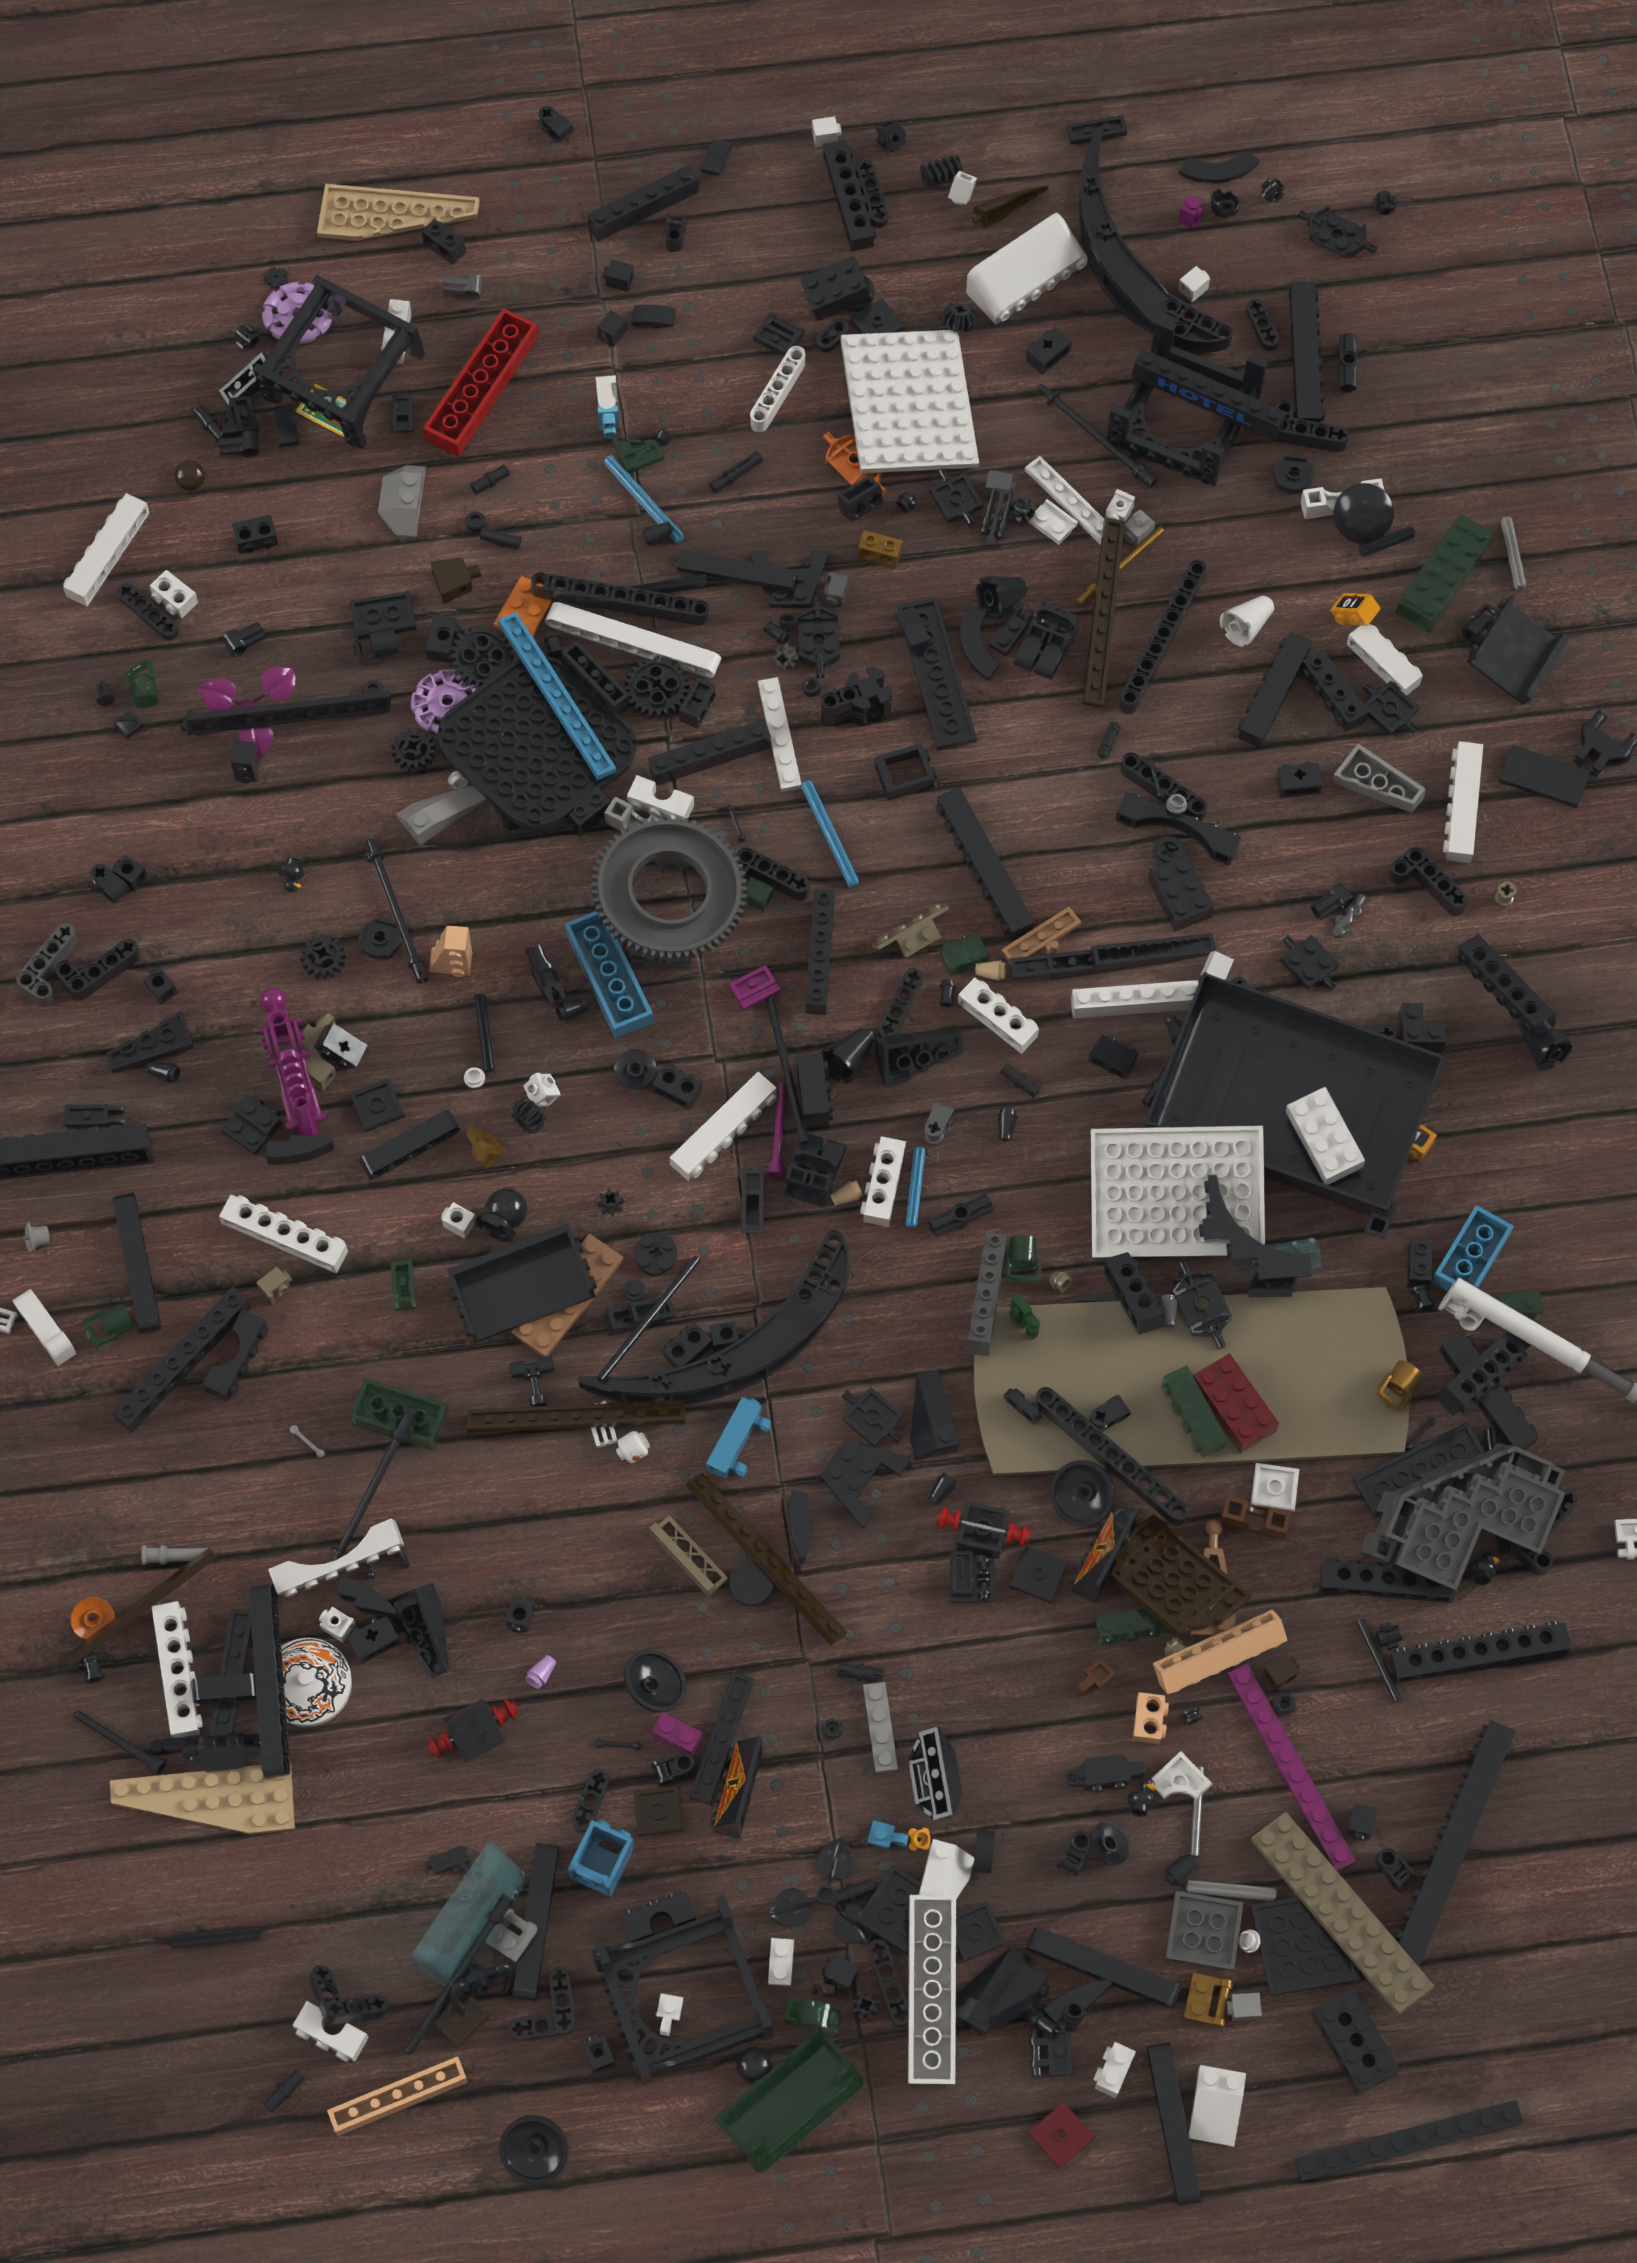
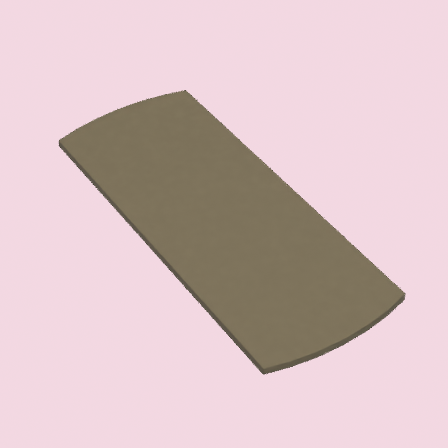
[974,1287,1410,1476]

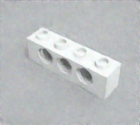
[958,977,1039,1054]
[860,1137,906,1227]

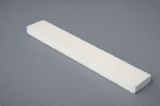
[1025,456,1104,545]

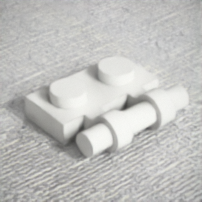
[1614,1519,1637,1560]

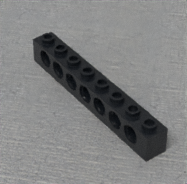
[112,1286,251,1433]
[1389,1621,1572,1684]

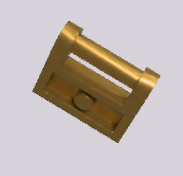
[1183,1973,1233,2028]

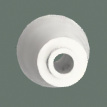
[1220,595,1274,646]

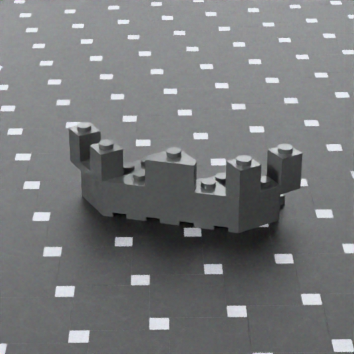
[1360,1443,1566,1590]

